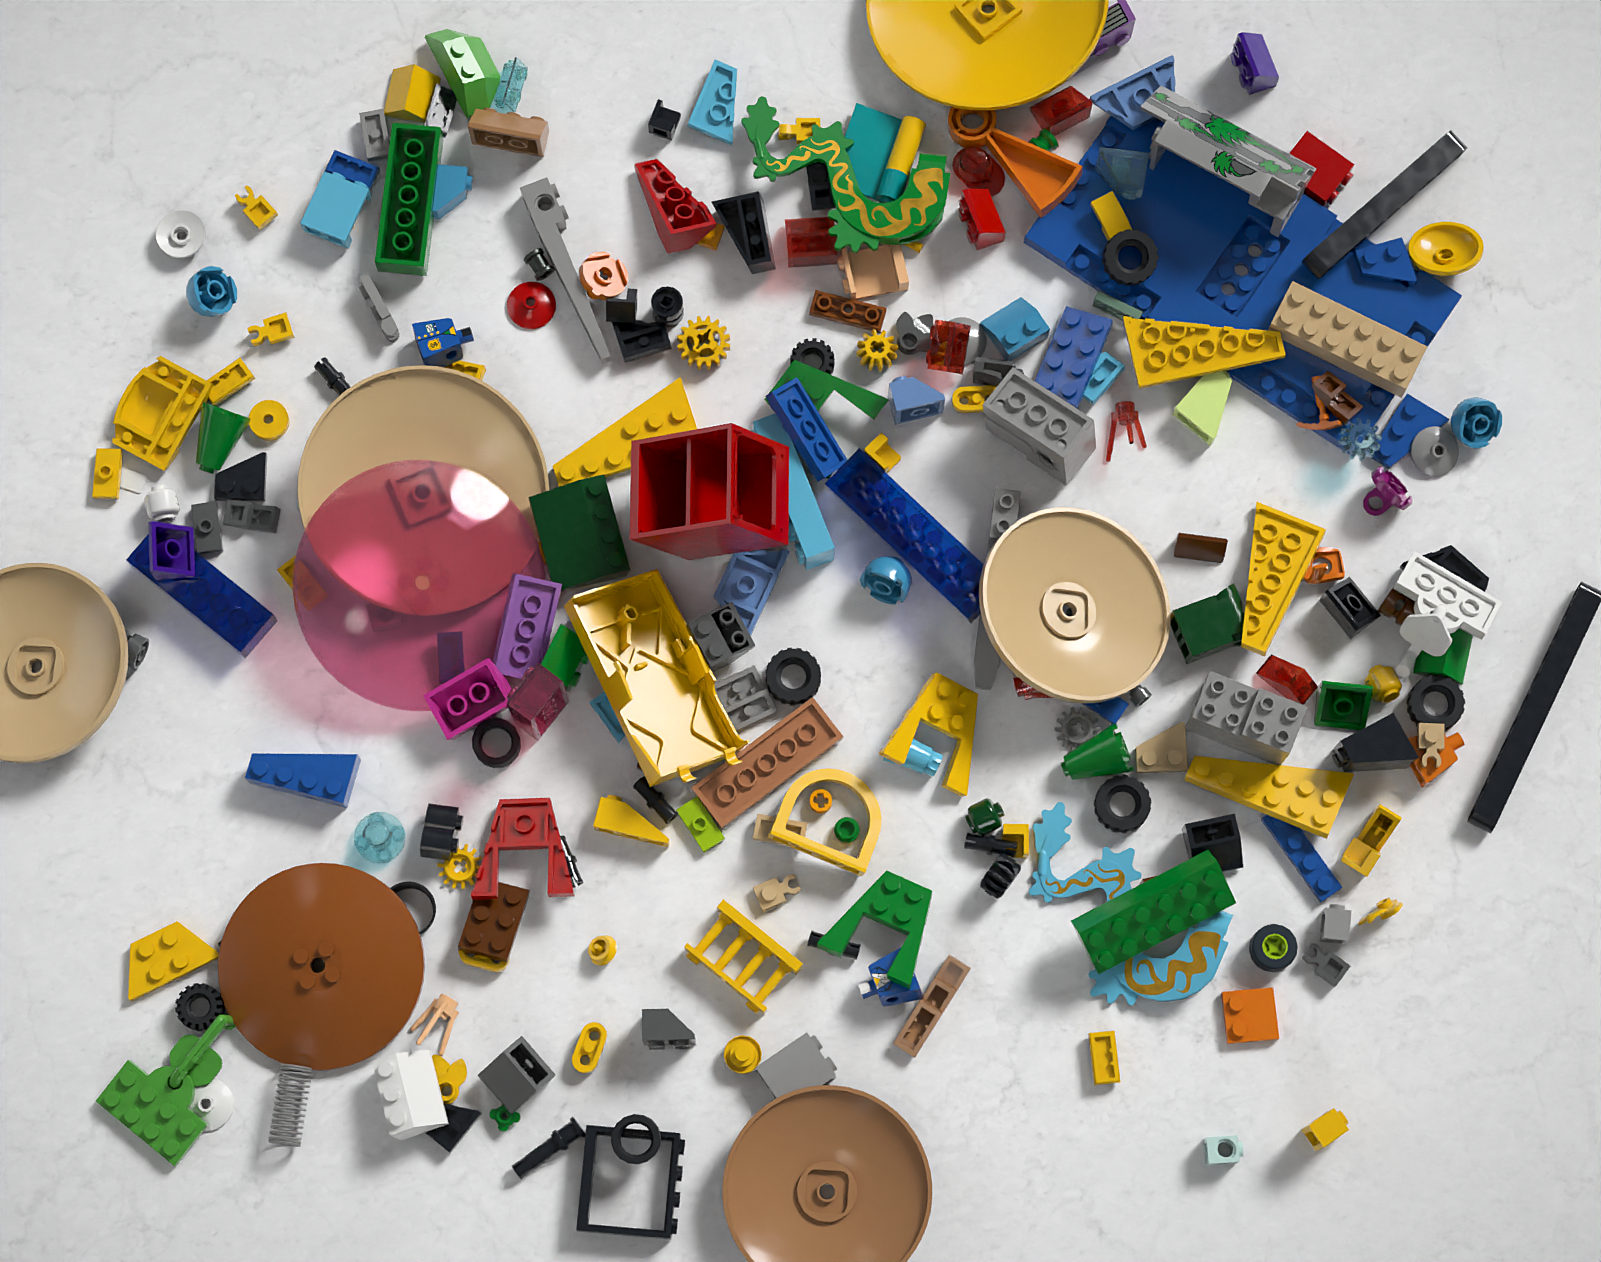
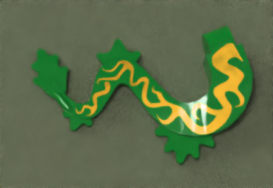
[741,96,951,253]

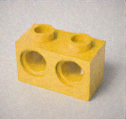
[1301,1108,1349,1151]

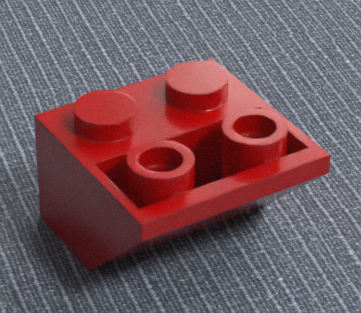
[957,189,1006,250]

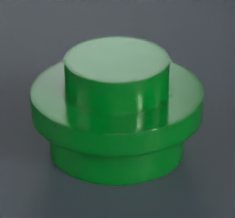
[834,817,860,843]

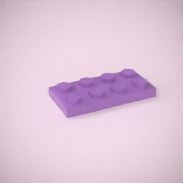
[493,573,562,682]

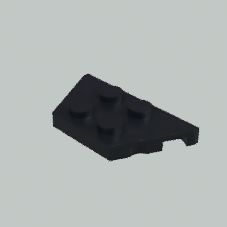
[1400,545,1489,592]

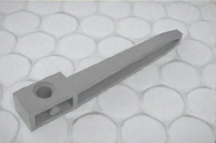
[520,177,612,364]
[974,488,1021,691]

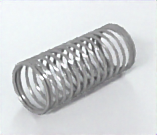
[268,1064,313,1147]

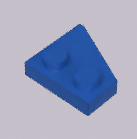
[1354,237,1417,285]

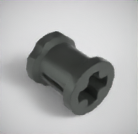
[524,248,555,281]

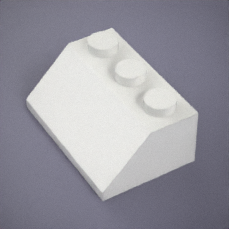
[372,1050,449,1140]

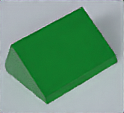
[1413,628,1473,685]
[1314,681,1373,730]

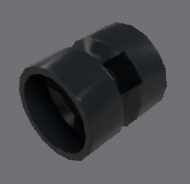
[651,286,684,328]

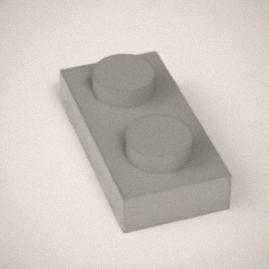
[359,109,390,162]

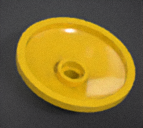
[1408,222,1484,276]

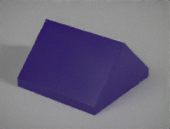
[148,521,195,580]

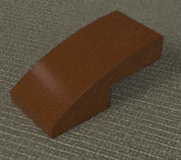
[1312,370,1363,425]

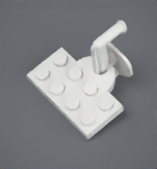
[1393,551,1503,678]

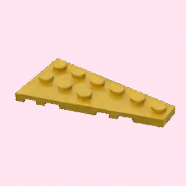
[1122,316,1286,389]
[552,377,697,487]
[1184,756,1354,839]

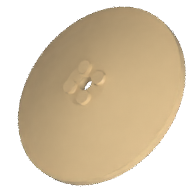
[979,507,1171,703]
[0,563,128,763]

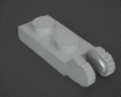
[358,273,399,342]

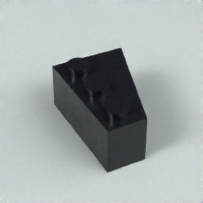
[711,191,776,274]

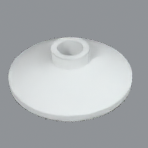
[156,210,206,258]
[190,1079,234,1131]

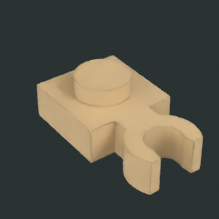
[1417,723,1444,768]
[753,874,801,912]

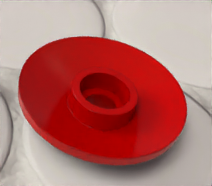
[507,282,556,329]

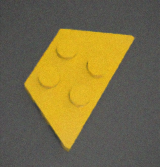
[128,921,219,1002]

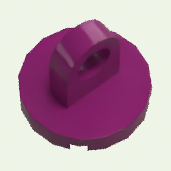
[1363,467,1412,516]

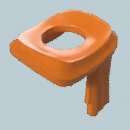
[1304,547,1345,584]

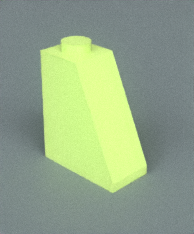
[1172,371,1232,446]

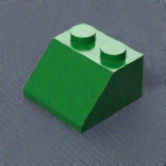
[539,624,589,692]

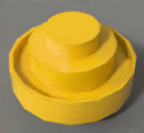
[724,1035,762,1074]

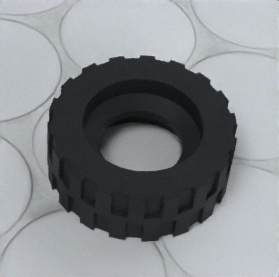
[1102,229,1159,286]
[766,647,821,706]
[1406,675,1465,731]
[1094,775,1152,833]

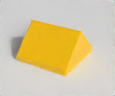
[384,64,441,123]

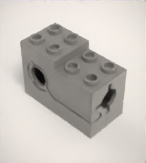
[983,367,1096,486]
[1185,671,1308,765]

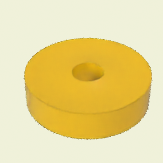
[249,400,290,441]

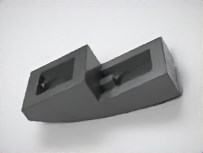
[223,500,281,533]

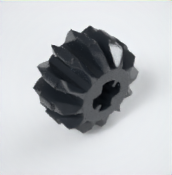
[980,854,1021,899]

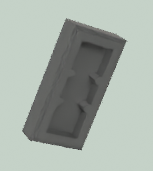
[191,501,223,555]

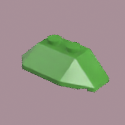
[424,29,502,118]

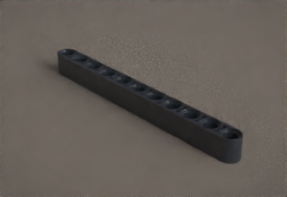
[1467,581,1601,834]

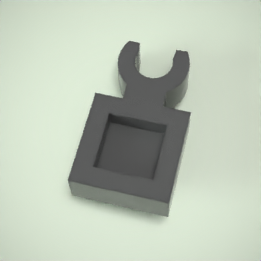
[1302,943,1351,987]

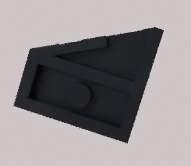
[425,1104,482,1153]

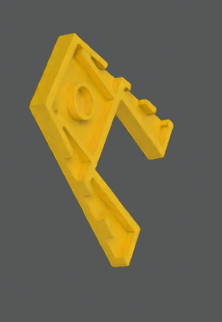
[879,672,978,797]

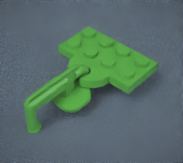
[96,1015,235,1166]

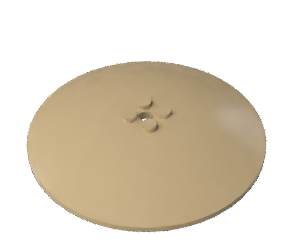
[297,365,549,616]

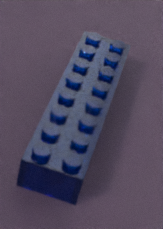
[825,448,984,624]

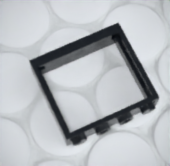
[576,1125,685,1240]

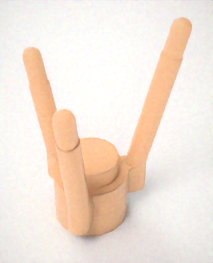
[410,993,459,1055]

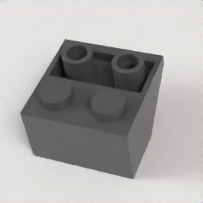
[687,602,755,673]
[642,1008,696,1050]
[477,1036,556,1115]

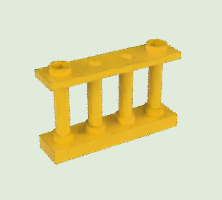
[684,899,803,1014]

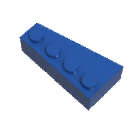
[245,753,361,808]

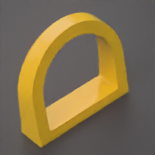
[767,768,881,877]

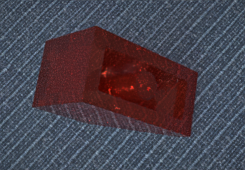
[1256,654,1318,705]

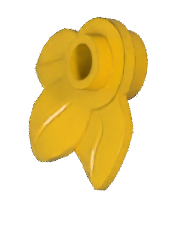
[1358,897,1403,925]
[432,1054,467,1104]

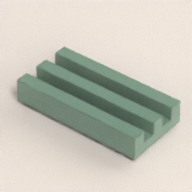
[1092,291,1143,321]

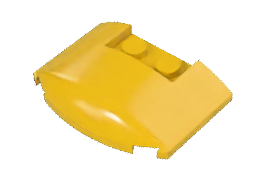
[112,356,213,471]

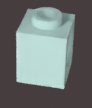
[1203,1135,1243,1165]

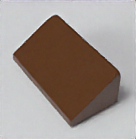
[1174,533,1228,563]

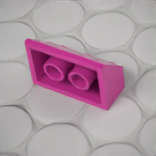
[423,658,519,740]

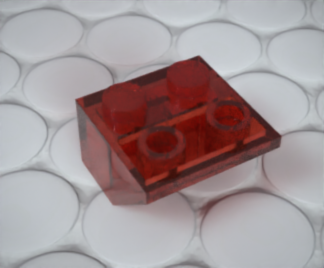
[785,217,837,268]

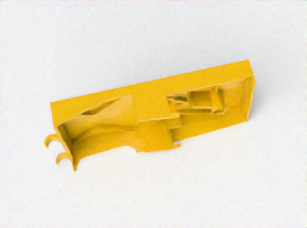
[564,569,749,787]

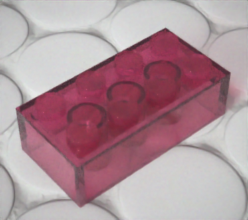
[506,663,569,741]

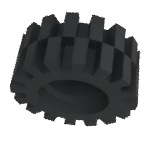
[790,338,835,375]
[175,983,225,1032]

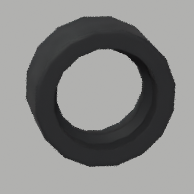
[472,718,521,768]
[611,1114,661,1164]

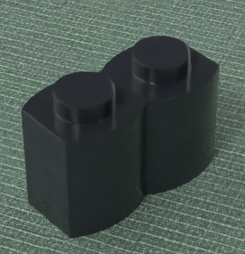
[420,803,464,861]

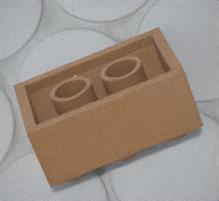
[468,108,549,157]

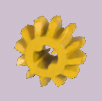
[856,329,898,372]

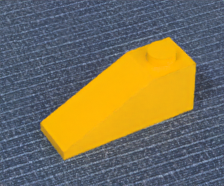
[593,795,670,847]

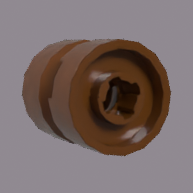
[1377,585,1415,626]

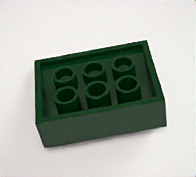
[528,474,630,592]

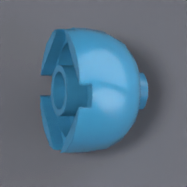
[186,266,237,317]
[1451,397,1502,449]
[860,556,912,604]

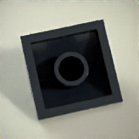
[1319,577,1381,639]

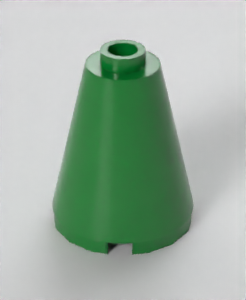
[196,402,251,474]
[1061,723,1134,780]

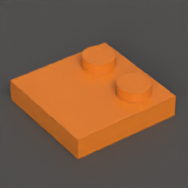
[1221,987,1279,1044]

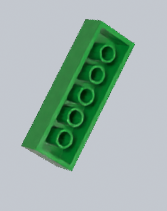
[375,123,444,276]
[1071,850,1236,974]

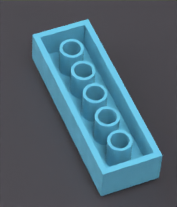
[751,413,835,570]

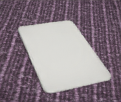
[120,467,147,493]

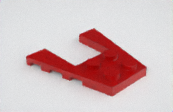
[471,798,575,900]

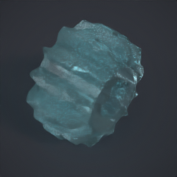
[1338,418,1382,461]

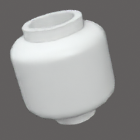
[144,485,180,523]

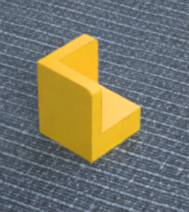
[863,432,901,476]
[1002,824,1029,858]
[1341,837,1381,877]

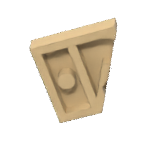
[1135,722,1188,774]

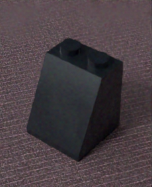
[1332,713,1419,772]

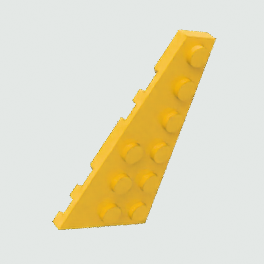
[1241,502,1326,657]

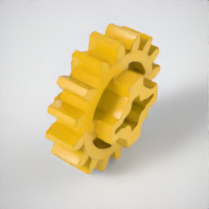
[677,316,730,370]

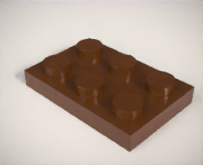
[458,882,530,963]

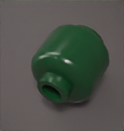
[965,798,1005,836]

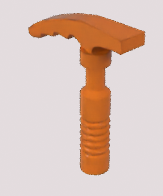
[1296,376,1343,430]

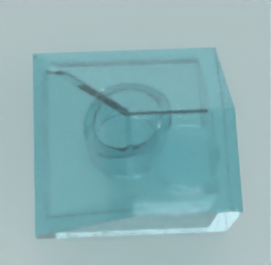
[1095,147,1149,200]

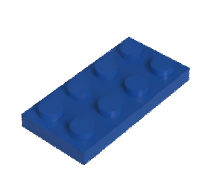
[1035,306,1113,409]
[765,377,849,482]

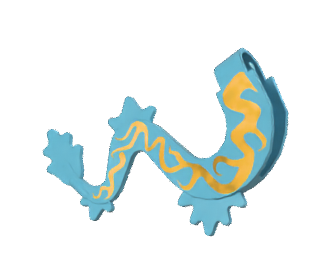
[1029,802,1233,1006]

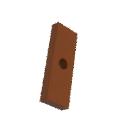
[809,290,887,333]

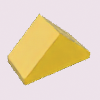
[1357,804,1402,851]

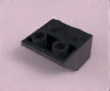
[1182,814,1243,872]

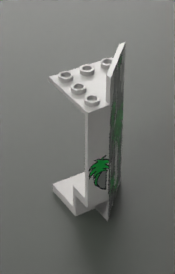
[1140,86,1317,237]

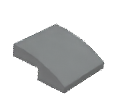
[715,665,777,731]

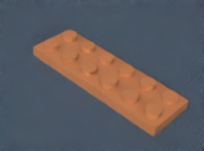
[691,697,843,829]

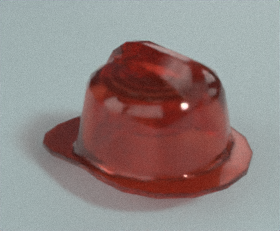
[952,147,1005,197]

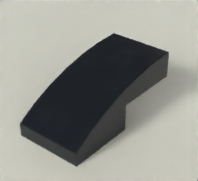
[806,162,835,211]

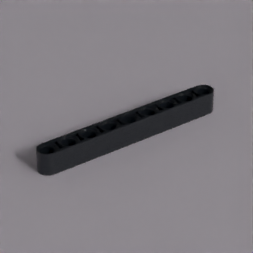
[1301,130,1468,280]

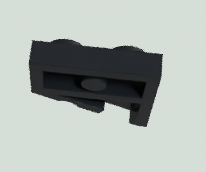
[611,320,672,363]
[214,452,267,501]

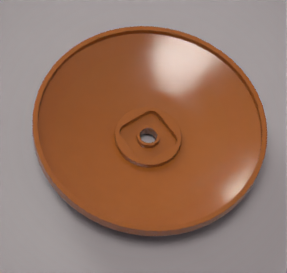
[218,863,425,1070]

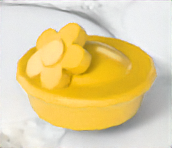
[588,935,617,966]

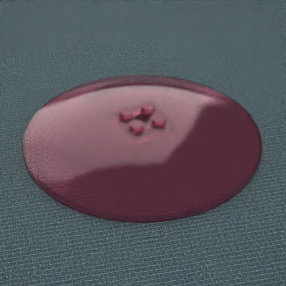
[292,460,545,711]

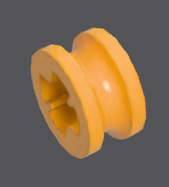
[809,789,832,814]

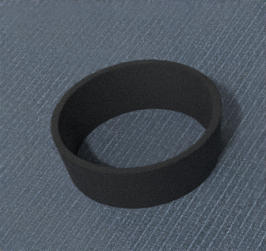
[390,881,436,935]

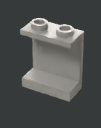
[755,1032,837,1099]

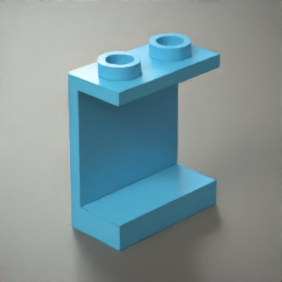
[300,171,372,249]

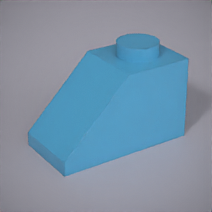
[432,164,473,219]

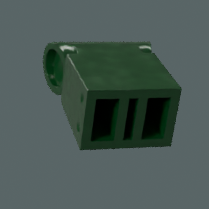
[1170,583,1245,664]

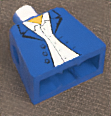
[858,948,923,1007]

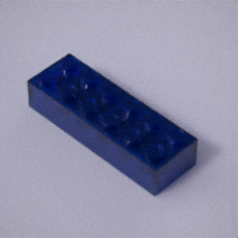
[126,534,278,659]

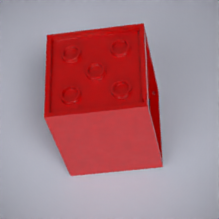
[629,423,789,560]

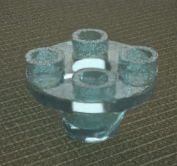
[354,812,406,863]

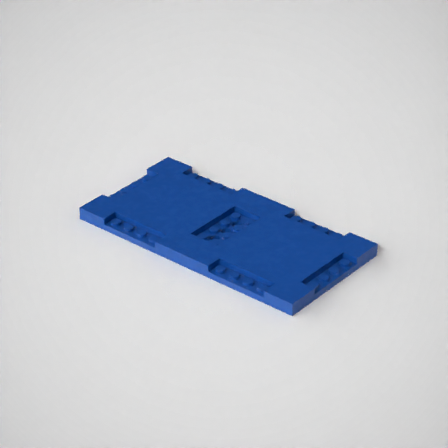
[1023,116,1462,457]

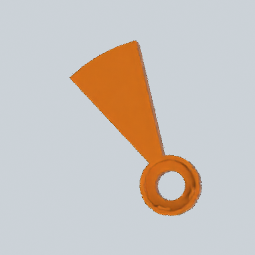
[948,107,1083,218]

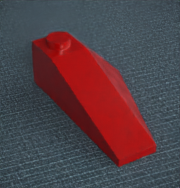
[634,159,716,254]

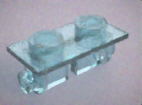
[494,57,528,112]

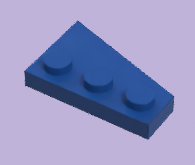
[1368,394,1450,469]

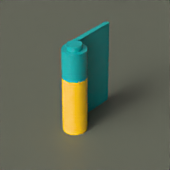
[845,103,926,203]

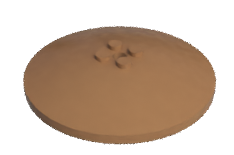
[722,1085,932,1262]

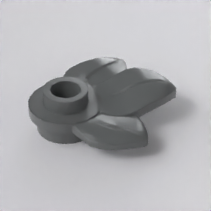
[896,312,943,355]

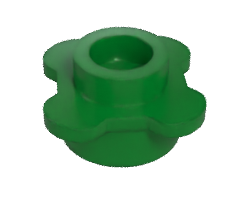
[489,1104,521,1132]

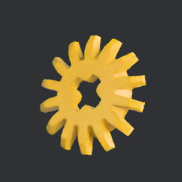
[437,844,482,889]

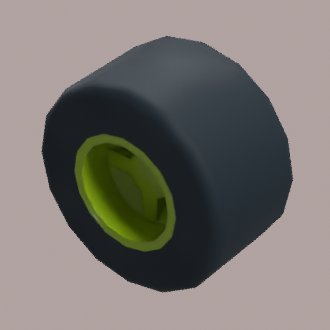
[1249,924,1298,972]

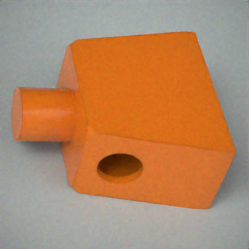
[1408,732,1465,787]

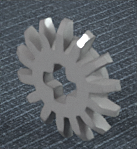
[1054,707,1100,751]

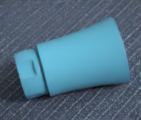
[883,739,943,777]

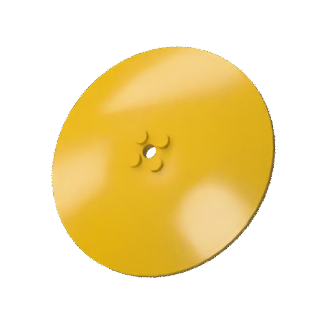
[866,0,1109,110]

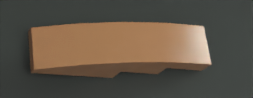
[893,954,971,1057]

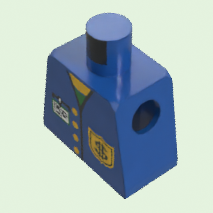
[412,318,474,367]

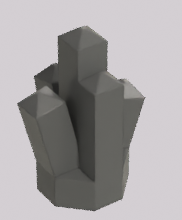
[973,357,1024,387]

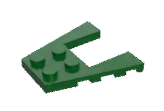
[764,360,889,480]
[817,870,932,989]

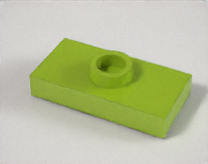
[676,796,725,853]

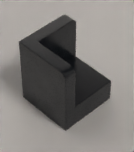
[648,99,681,141]
[606,288,638,323]

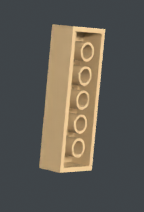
[1268,281,1428,398]

